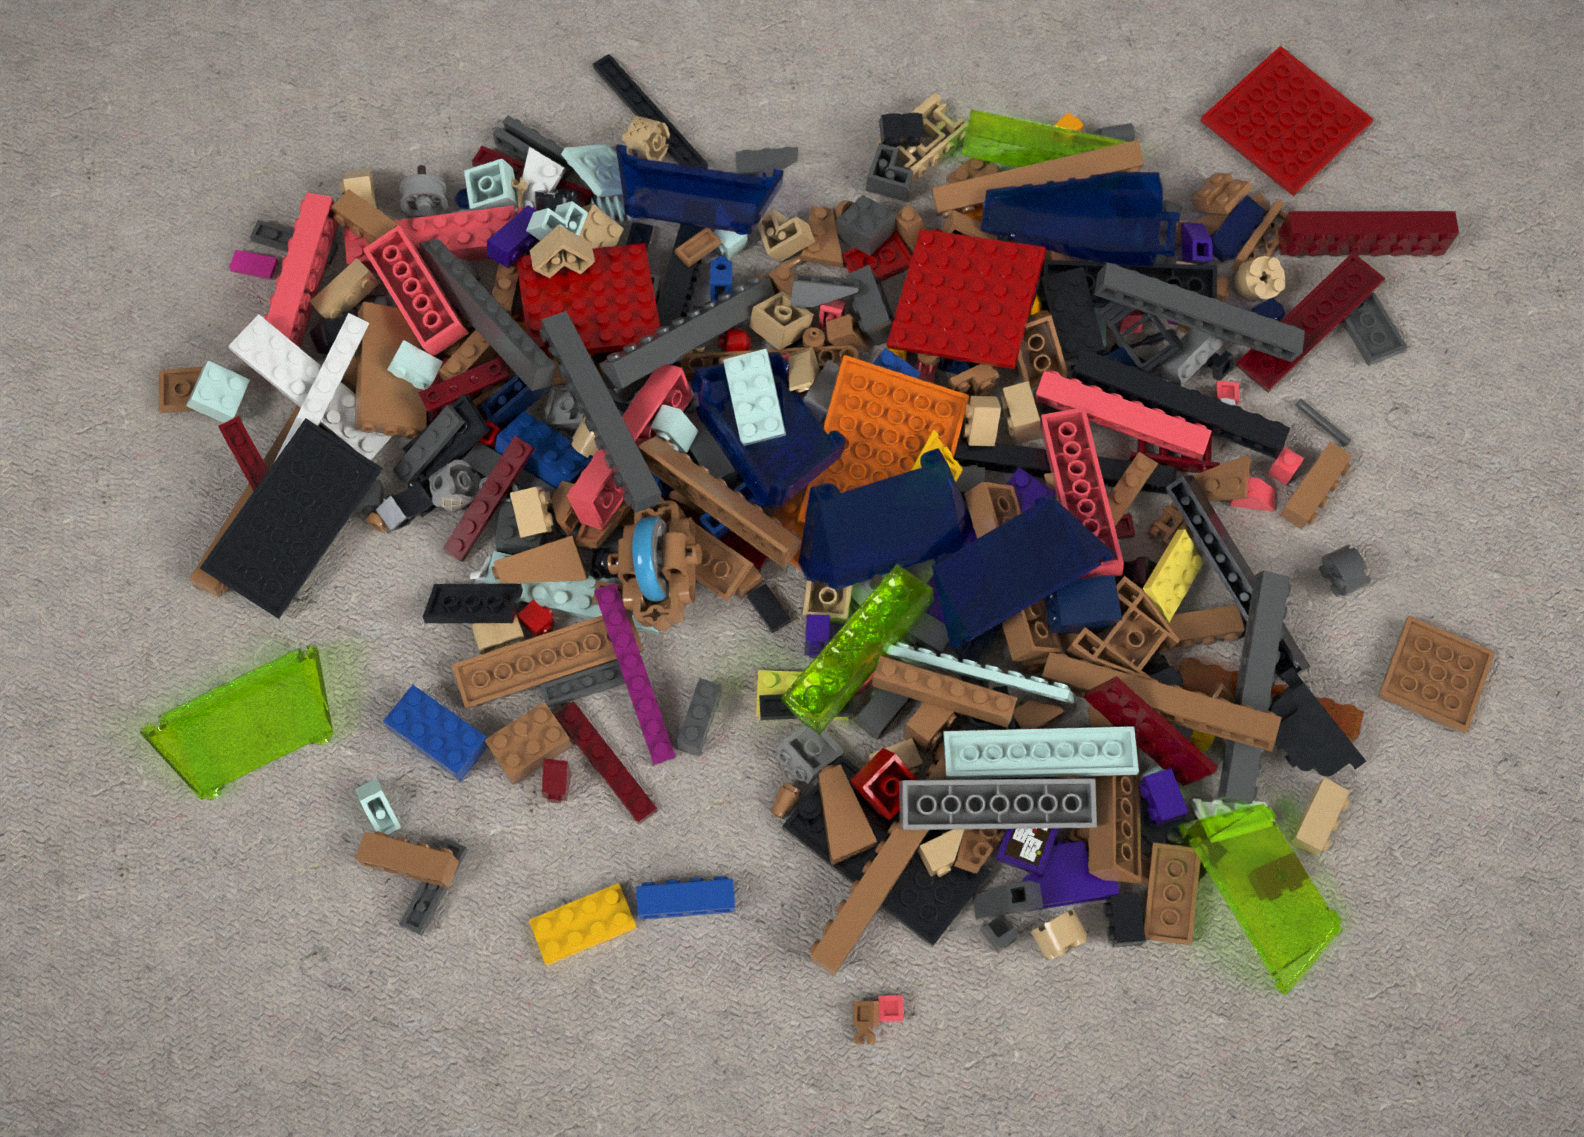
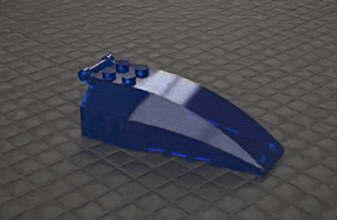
[981,172,1180,265]

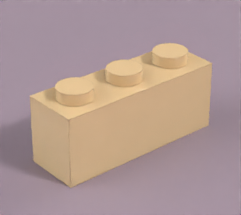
[310,258,380,321]
[1290,777,1350,856]

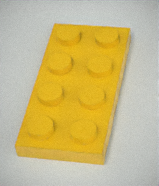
[529,883,637,966]

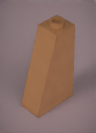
[492,535,588,584]
[818,764,877,866]

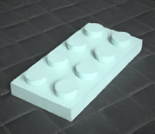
[723,349,786,446]

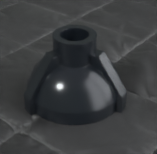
[590,547,618,580]

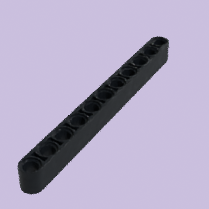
[953,438,1177,494]

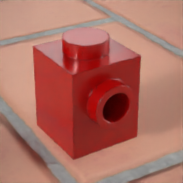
[517,599,555,637]

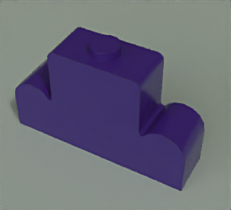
[1021,840,1119,912]

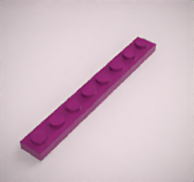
[594,583,676,765]

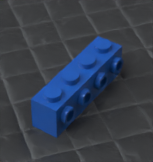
[636,876,735,920]

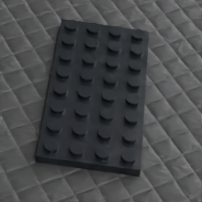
[200,418,383,619]
[782,755,991,947]

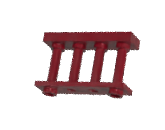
[418,357,510,423]
[1128,434,1220,473]

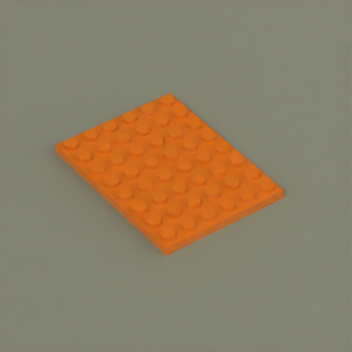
[796,355,970,563]

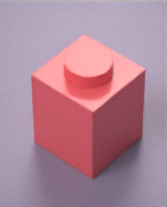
[1267,447,1304,485]

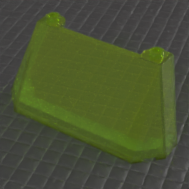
[140,643,334,800]
[1177,803,1342,996]

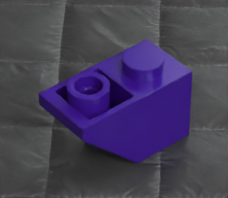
[1181,222,1213,265]

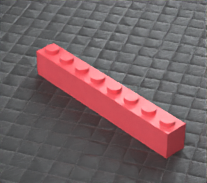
[1034,370,1212,460]

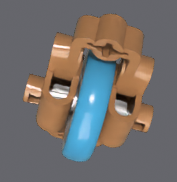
[607,498,702,632]

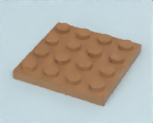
[1378,616,1495,734]

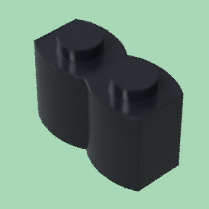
[879,113,925,147]

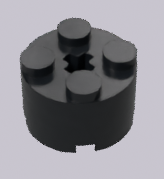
[535,188,578,212]

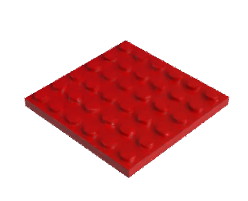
[1200,46,1374,197]
[886,229,1046,369]
[517,243,660,359]

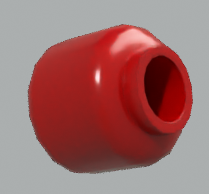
[718,328,750,352]

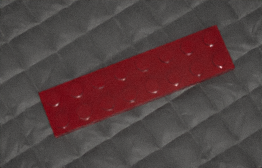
[1236,252,1386,393]

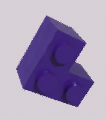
[804,614,852,660]

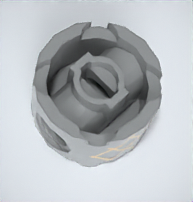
[429,460,481,511]

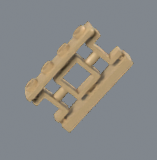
[877,92,971,182]

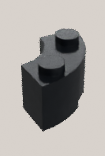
[309,310,359,354]
[376,480,437,531]
[1142,650,1184,688]

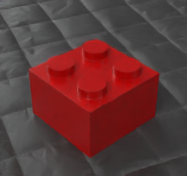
[850,748,917,820]

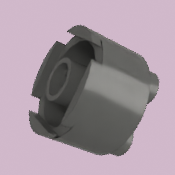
[1319,544,1370,597]

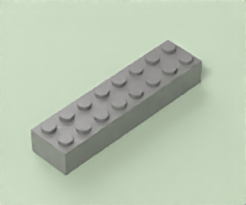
[899,779,1097,830]

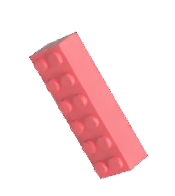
[363,225,469,356]

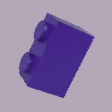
[1140,768,1189,826]

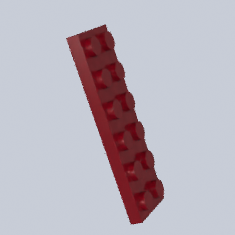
[1083,676,1218,786]

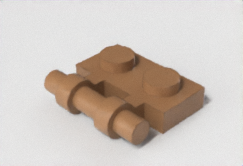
[1148,502,1194,547]

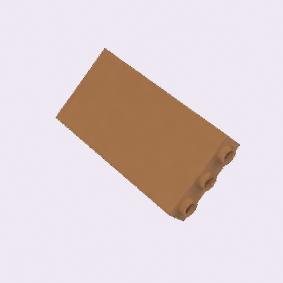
[355,302,427,439]

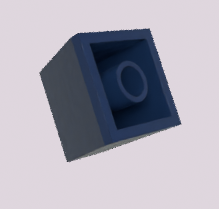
[1043,575,1122,634]

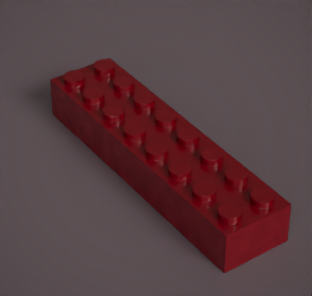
[1278,211,1459,257]

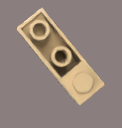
[789,347,820,392]

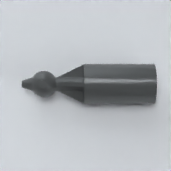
[1072,123,1135,147]

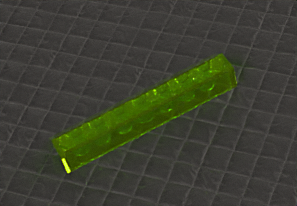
[961,109,1130,187]
[781,564,934,735]

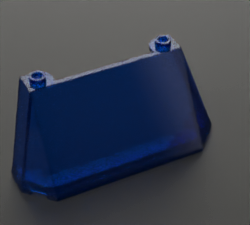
[616,144,784,235]
[691,352,846,507]
[798,448,973,590]
[932,495,1115,650]

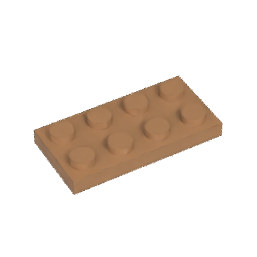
[1144,842,1202,946]

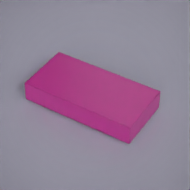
[229,250,278,280]

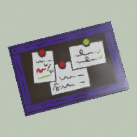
[996,828,1059,877]

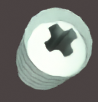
[591,194,635,221]

